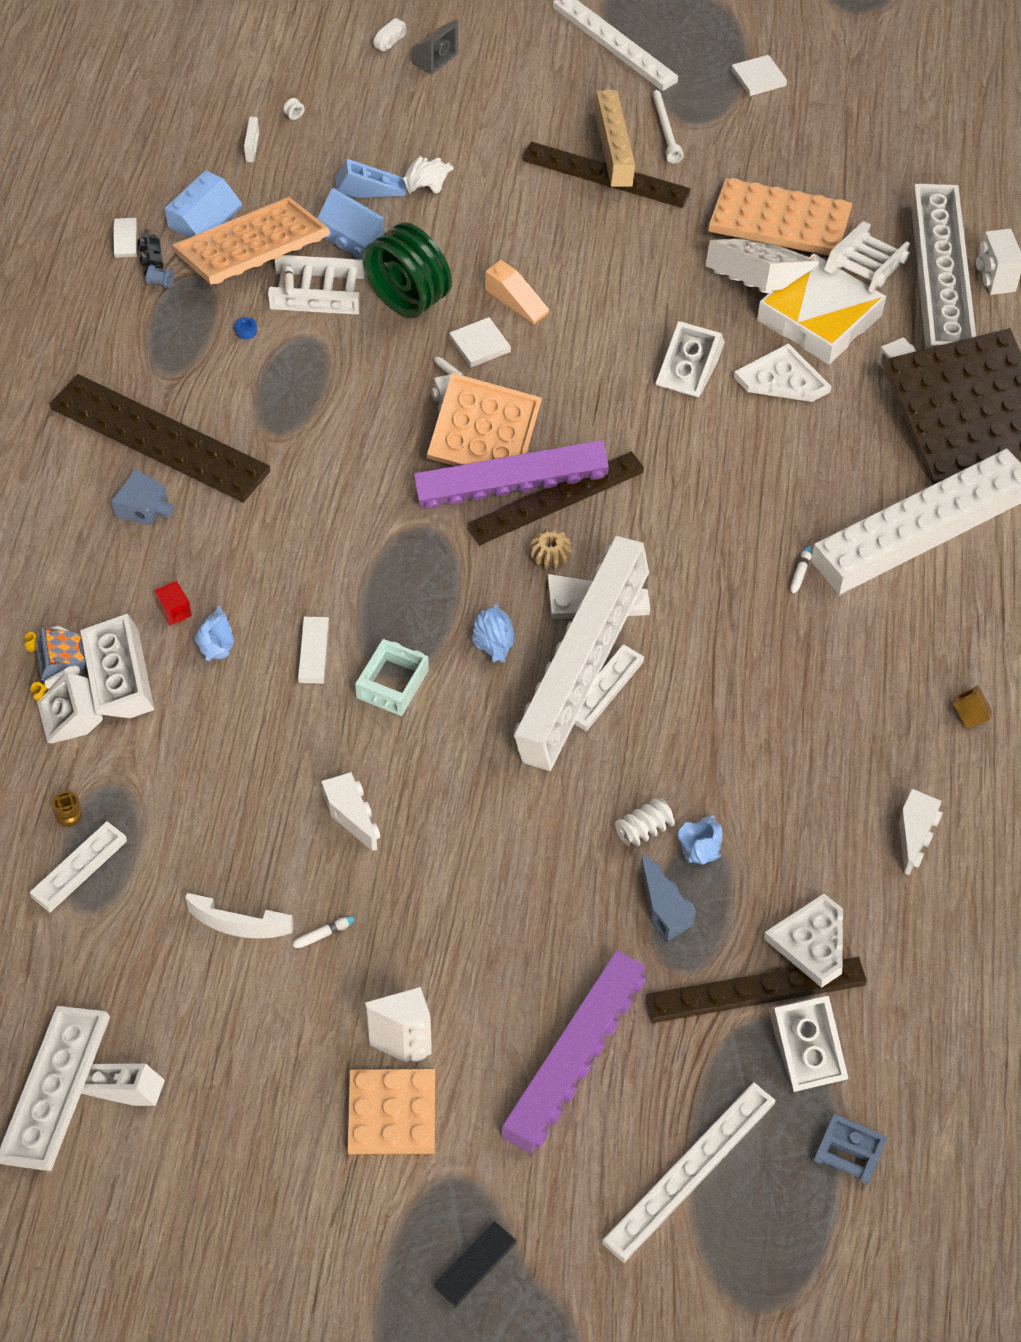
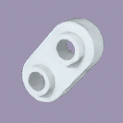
[374,18,406,51]

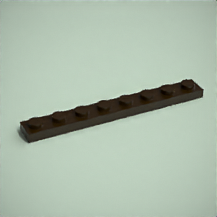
[523,141,691,208]
[467,451,644,546]
[646,957,867,1023]

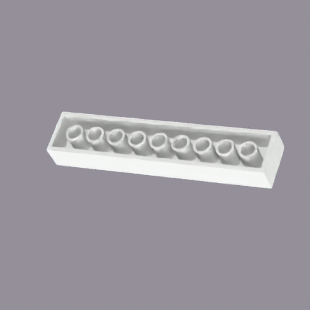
[911,184,976,349]
[811,449,1021,595]
[514,536,649,771]

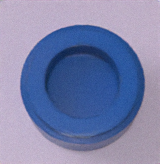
[234,317,257,339]

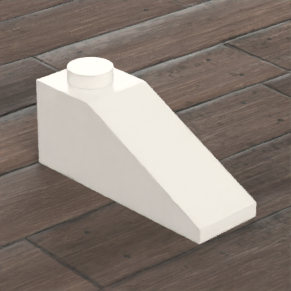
[81,1064,165,1106]

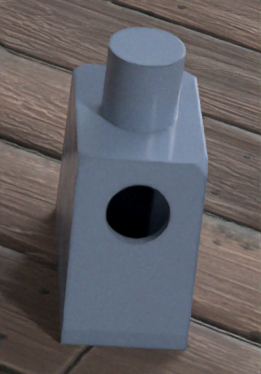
[112,469,174,525]

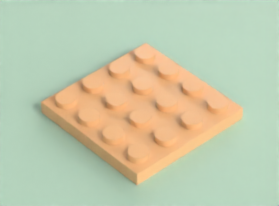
[427,373,542,466]

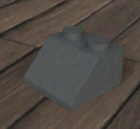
[412,20,458,75]

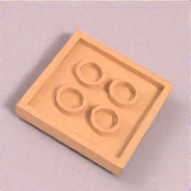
[348,1069,435,1154]

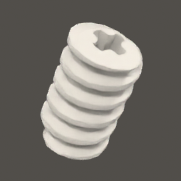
[615,797,675,847]

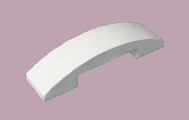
[186,893,294,938]

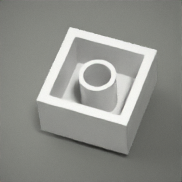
[976,229,1021,295]

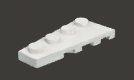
[548,574,650,619]

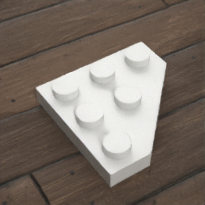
[734,344,831,402]
[764,894,843,987]

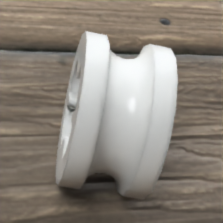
[283,98,305,120]

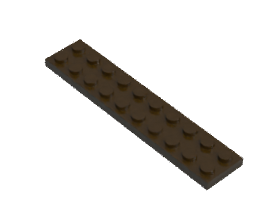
[50,374,270,503]

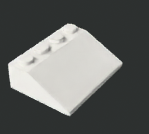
[706,239,819,293]

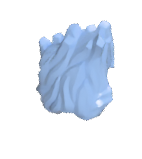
[471,605,514,663]
[195,606,234,661]
[677,816,723,865]

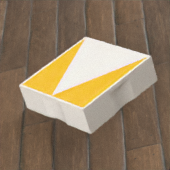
[757,254,886,365]

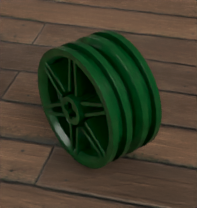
[362,222,452,318]

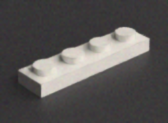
[574,644,644,732]
[29,821,127,913]

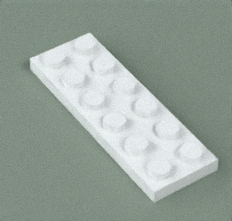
[0,1006,110,1171]

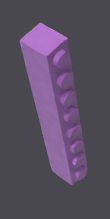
[414,440,609,509]
[502,950,647,1155]

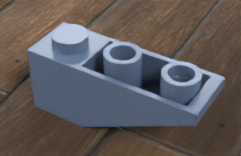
[641,854,696,942]

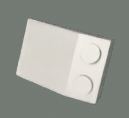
[656,321,725,398]
[769,996,848,1092]

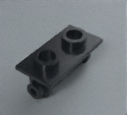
[137,228,164,276]

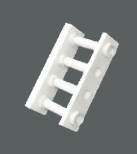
[824,221,910,293]
[268,255,365,314]

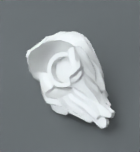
[403,156,453,194]

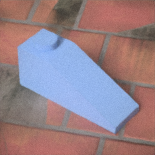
[335,159,406,198]

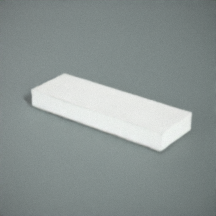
[298,617,329,684]

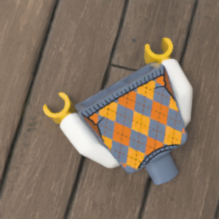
[24,626,86,701]

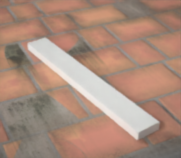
[602,1082,775,1263]

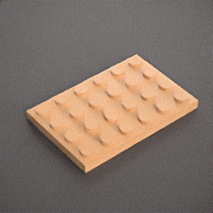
[708,178,852,256]
[173,197,329,285]

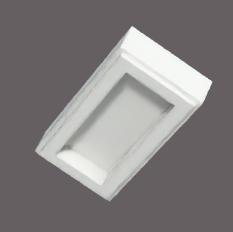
[244,117,259,162]

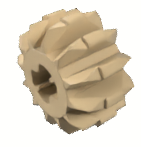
[530,529,571,569]

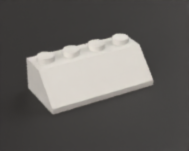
[80,614,154,718]

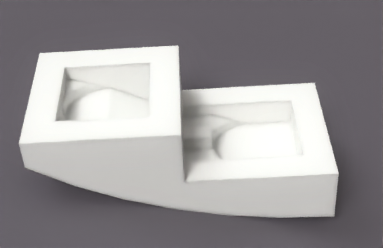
[114,218,138,258]

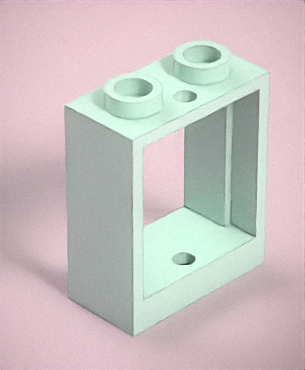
[355,639,429,716]

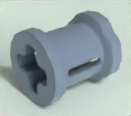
[146,265,174,289]

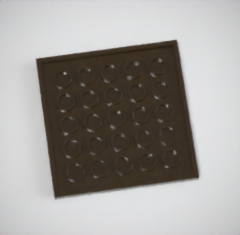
[882,328,1021,485]

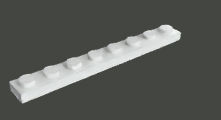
[553,0,678,91]

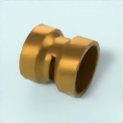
[52,791,82,827]

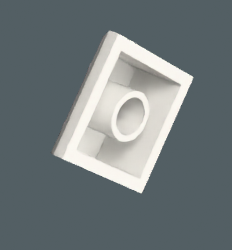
[37,672,103,744]

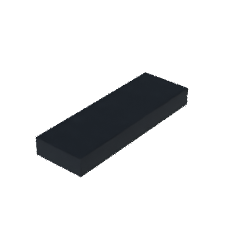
[434,1221,516,1307]

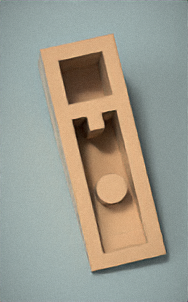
[485,260,549,324]

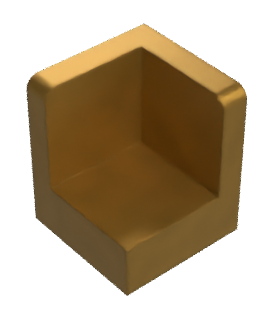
[953,685,992,729]

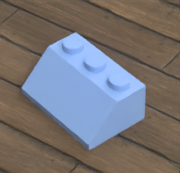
[165,170,242,238]
[317,188,385,260]

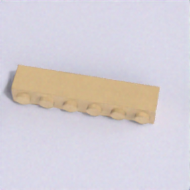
[594,89,635,187]

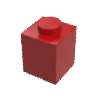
[154,581,192,626]

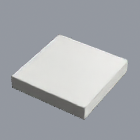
[731,55,787,96]
[449,317,511,368]

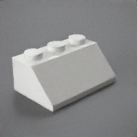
[365,987,432,1062]

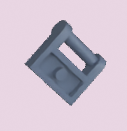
[814,1114,887,1185]

